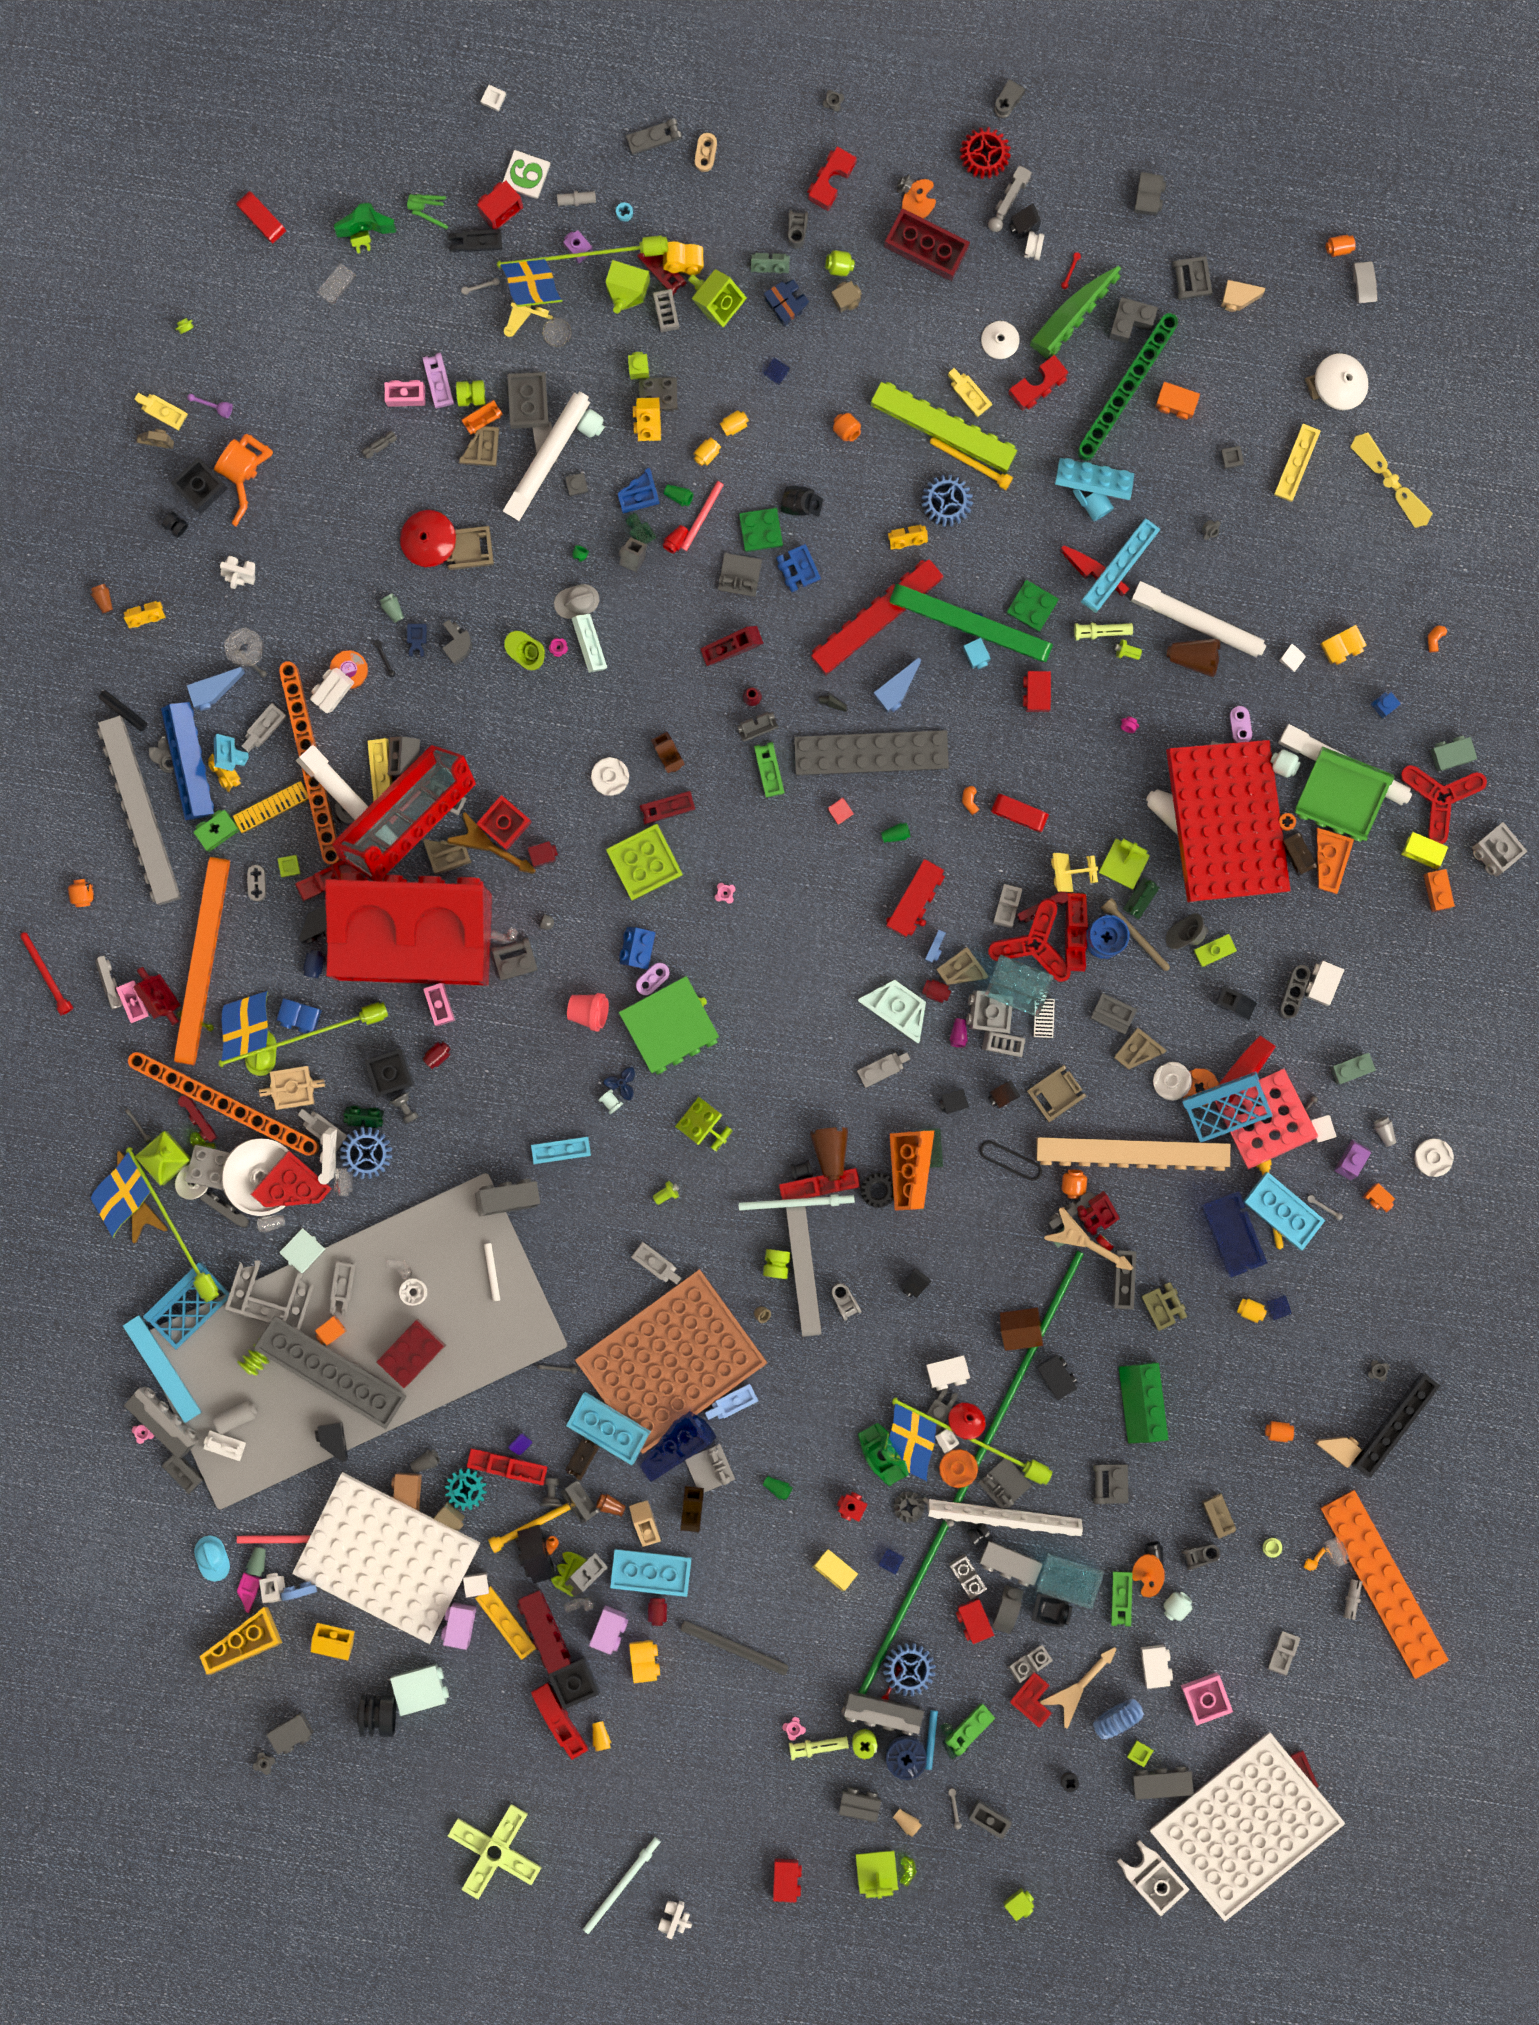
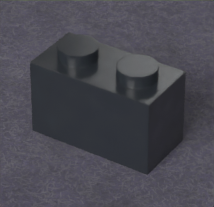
[1036,1355,1078,1400]

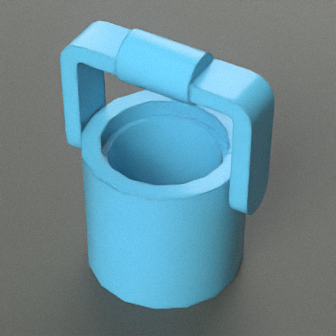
[1073,489,1114,522]

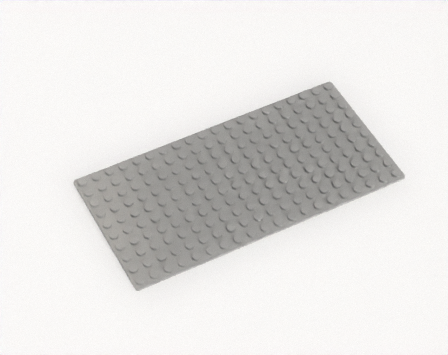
[150,1173,567,1510]

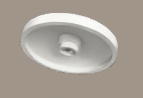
[221,1138,289,1216]

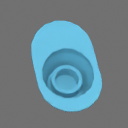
[194,1536,230,1582]

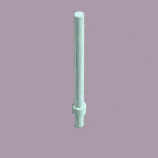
[739,1194,855,1210]
[583,1837,661,1934]

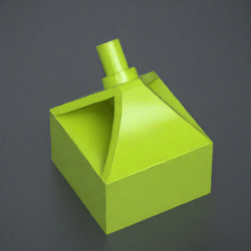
[605,260,650,314]
[688,269,747,328]
[135,1131,191,1186]

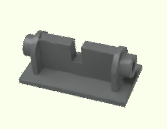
[737,711,779,742]

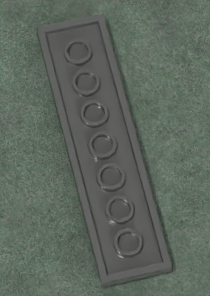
[794,730,949,776]
[254,1315,407,1429]

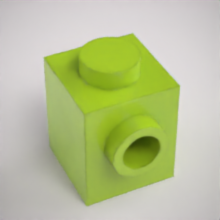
[628,352,649,380]
[1003,1888,1034,1921]

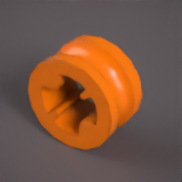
[1279,813,1296,831]

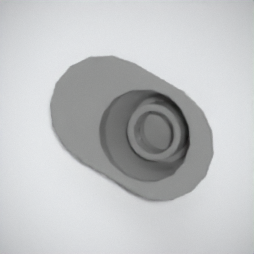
[554,584,599,619]

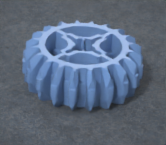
[921,475,973,527]
[340,1127,392,1179]
[883,1643,935,1696]
[1093,1699,1144,1739]

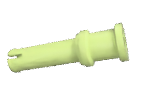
[1074,622,1133,640]
[789,1736,849,1760]

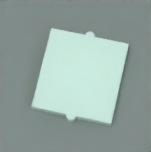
[279,1228,325,1273]

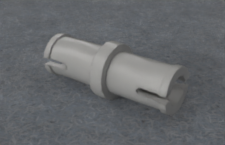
[557,191,596,207]
[1343,1579,1363,1620]

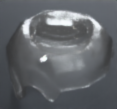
[542,318,572,347]

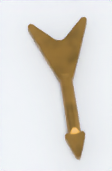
[447,813,536,874]
[117,1151,168,1243]

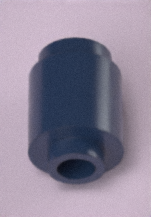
[303,950,325,979]

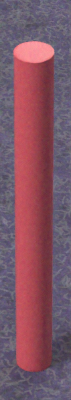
[681,481,724,551]
[237,1535,311,1544]

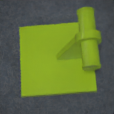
[1099,838,1150,890]
[675,1097,733,1152]
[856,1850,898,1899]

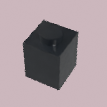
[939,1089,969,1114]

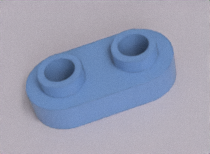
[280,1581,317,1601]

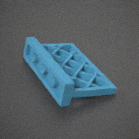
[1182,1072,1273,1143]
[143,1263,230,1350]

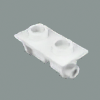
[203,1430,246,1461]

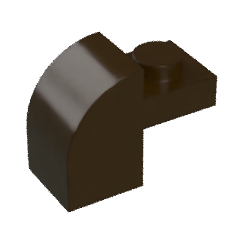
[680,1486,704,1532]

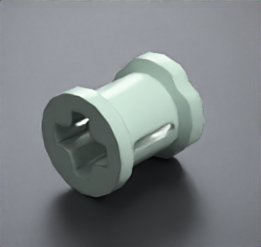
[598,1089,623,1115]

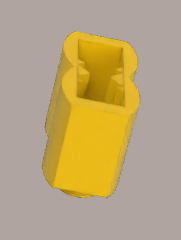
[663,242,704,275]
[1320,625,1367,665]
[629,1640,660,1683]

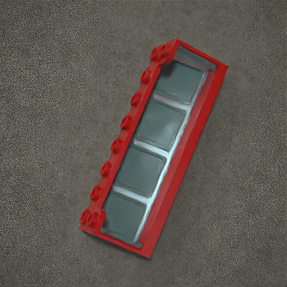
[332,745,476,881]

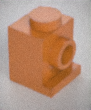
[1363,1183,1395,1213]

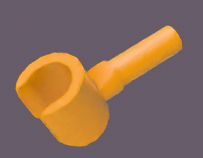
[1304,1547,1326,1571]

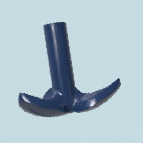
[603,1067,635,1101]

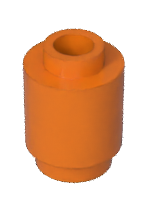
[1326,235,1356,257]
[1265,1421,1294,1442]

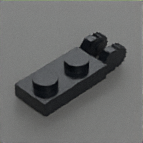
[448,229,503,252]

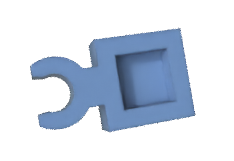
[925,930,946,963]

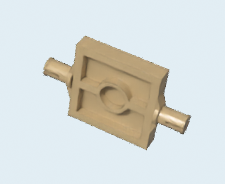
[259,1066,325,1110]

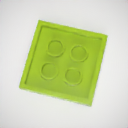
[606,824,683,901]

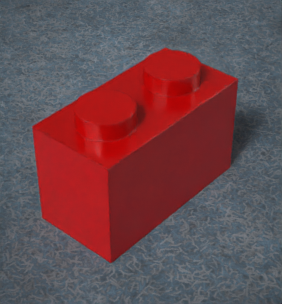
[1023,671,1051,712]
[956,1597,995,1644]
[773,1859,802,1902]

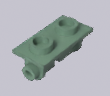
[751,253,790,273]

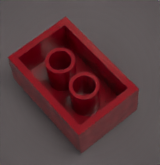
[376,1319,446,1389]

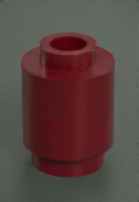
[922,979,951,1003]
[422,1041,451,1069]
[648,1598,667,1626]

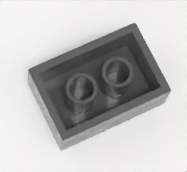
[475,1179,540,1217]

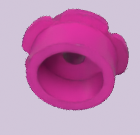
[549,638,568,657]
[1121,717,1139,733]

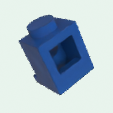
[1371,692,1401,719]

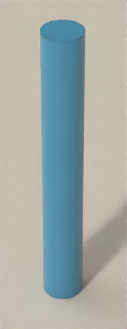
[925,1710,938,1770]

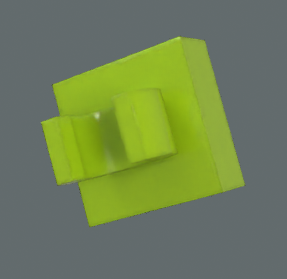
[350,230,371,254]

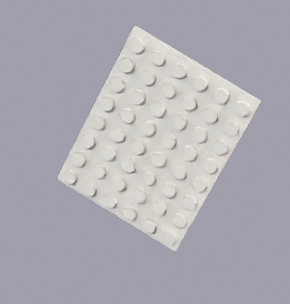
[292,1472,480,1644]
[1150,1731,1345,1921]

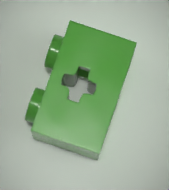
[194,810,240,852]

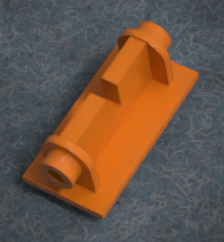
[462,400,502,435]

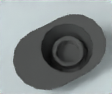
[1166,913,1209,949]

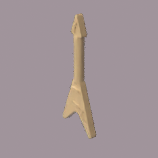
[1044,1207,1133,1270]
[1040,1647,1116,1728]

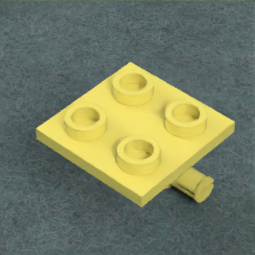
[504,302,553,337]
[1051,853,1098,893]

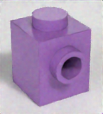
[563,230,593,264]

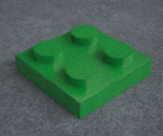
[739,508,783,552]
[1007,580,1059,632]

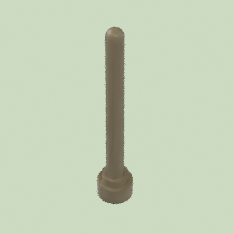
[1101,898,1170,971]

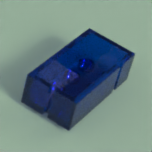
[1201,1191,1267,1277]

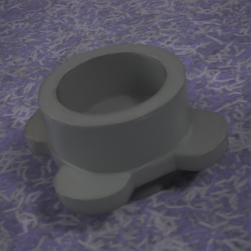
[823,90,844,112]
[897,174,913,194]
[1202,520,1221,540]
[1368,1360,1390,1382]
[253,1752,275,1775]

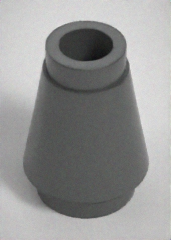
[410,1449,440,1473]

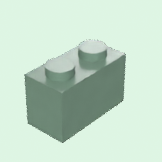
[1431,736,1477,772]
[1330,1053,1376,1085]

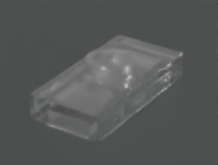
[317,263,356,305]

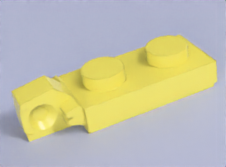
[948,368,992,418]
[135,393,188,431]

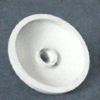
[1315,354,1368,410]

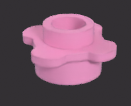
[715,883,736,904]
[132,1424,154,1444]
[782,1717,805,1740]

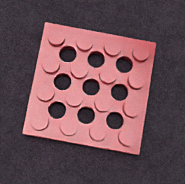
[1214,1069,1318,1169]

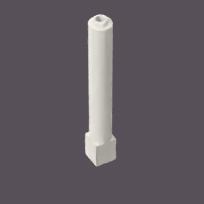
[503,391,590,521]
[1131,581,1266,657]
[1278,724,1412,805]
[296,745,398,852]

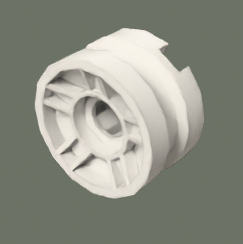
[1024,231,1044,261]
[399,1278,427,1306]

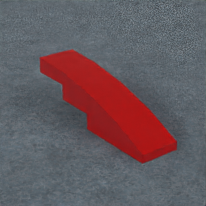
[1060,546,1129,597]
[295,850,369,902]
[1065,893,1088,972]
[1219,1036,1276,1107]
[779,1168,861,1200]
[466,1448,547,1485]

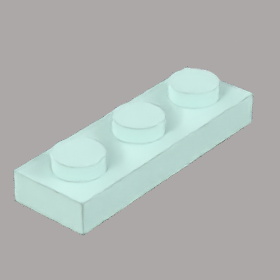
[571,614,607,673]

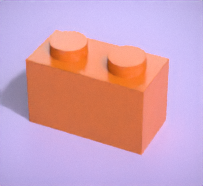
[1155,382,1200,420]
[1424,869,1455,912]

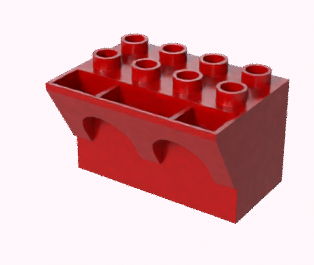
[326,873,492,986]

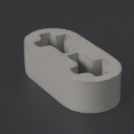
[247,865,267,902]

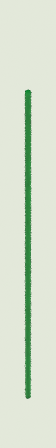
[845,1251,1084,1722]

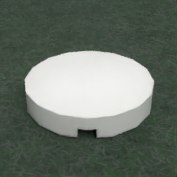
[591,757,629,796]
[1153,1062,1192,1101]
[1414,1139,1454,1177]

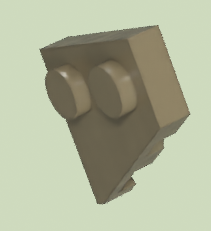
[459,426,499,467]
[136,429,174,449]
[423,839,472,875]
[936,947,989,985]
[1114,1028,1167,1070]

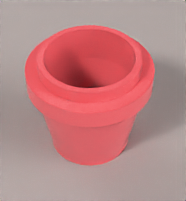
[567,993,609,1032]

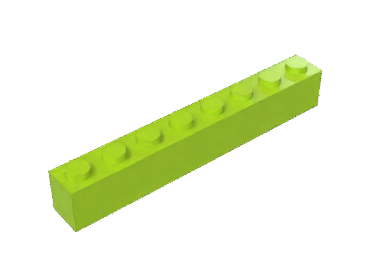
[871,382,1017,474]

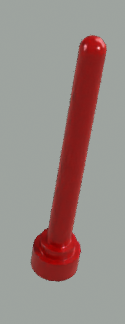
[20,932,74,1016]

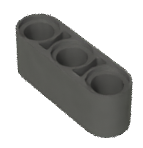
[1278,965,1310,1019]

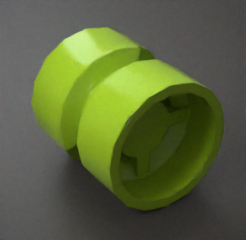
[456,380,485,407]
[763,1249,791,1279]

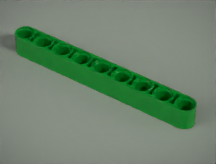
[1078,313,1178,461]
[889,584,1053,663]

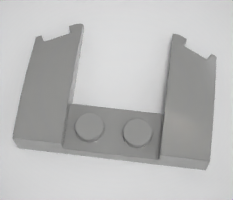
[225,1260,314,1331]

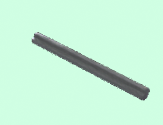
[680,1621,789,1675]

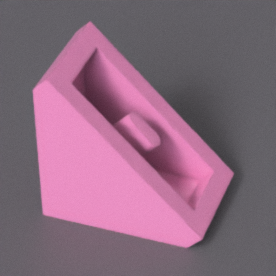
[116,981,149,1023]

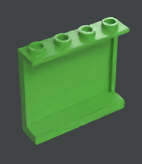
[1295,746,1394,842]
[619,976,720,1075]

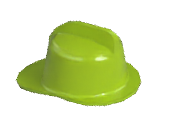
[504,631,545,670]
[245,1031,277,1076]

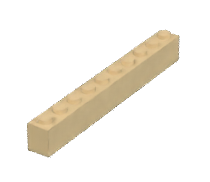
[1036,1138,1231,1171]

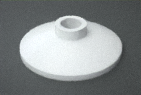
[981,321,1019,359]
[175,1165,208,1200]

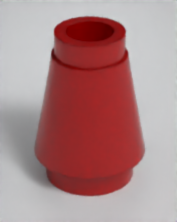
[662,525,689,554]

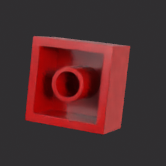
[477,180,524,229]
[476,795,532,851]

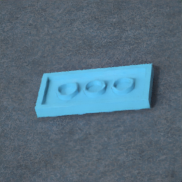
[1055,458,1134,500]
[1243,1172,1325,1251]
[566,1392,651,1465]
[610,1549,692,1597]

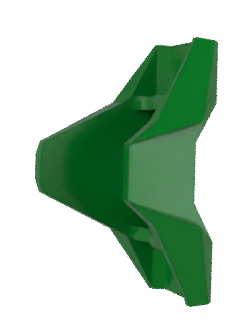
[334,203,397,238]
[858,1423,909,1486]

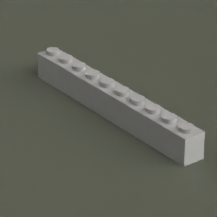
[97,716,181,905]

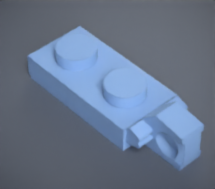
[705,1383,758,1420]

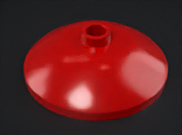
[400,510,456,567]

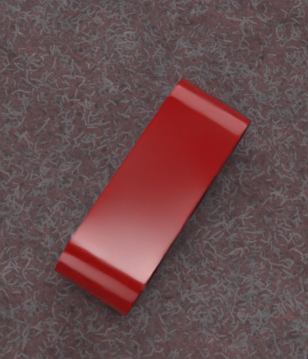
[236,191,287,244]
[991,794,1049,833]

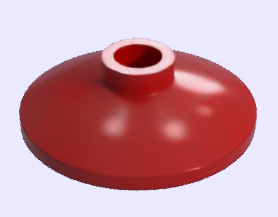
[948,1403,986,1440]

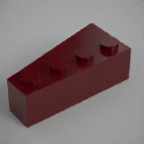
[517,1588,572,1674]

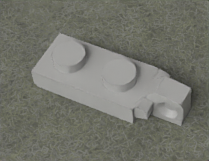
[242,703,287,753]
[95,956,123,1010]
[857,1053,910,1088]
[298,1109,347,1152]
[631,1242,682,1284]

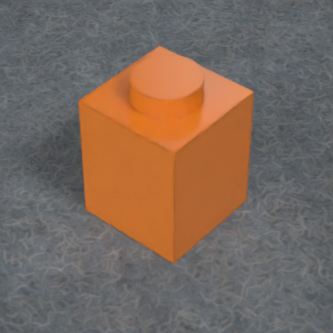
[315,1316,347,1346]

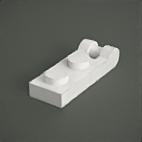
[318,1128,337,1185]

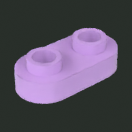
[1229,706,1252,743]
[636,962,670,995]

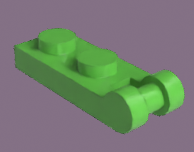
[754,742,785,798]
[1111,1571,1133,1626]
[945,1703,995,1756]

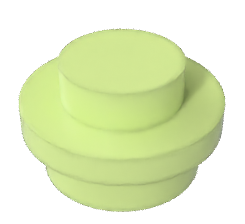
[1263,1538,1282,1558]

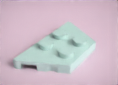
[858,980,926,1043]

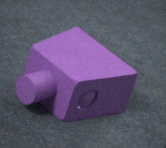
[1334,1139,1371,1180]

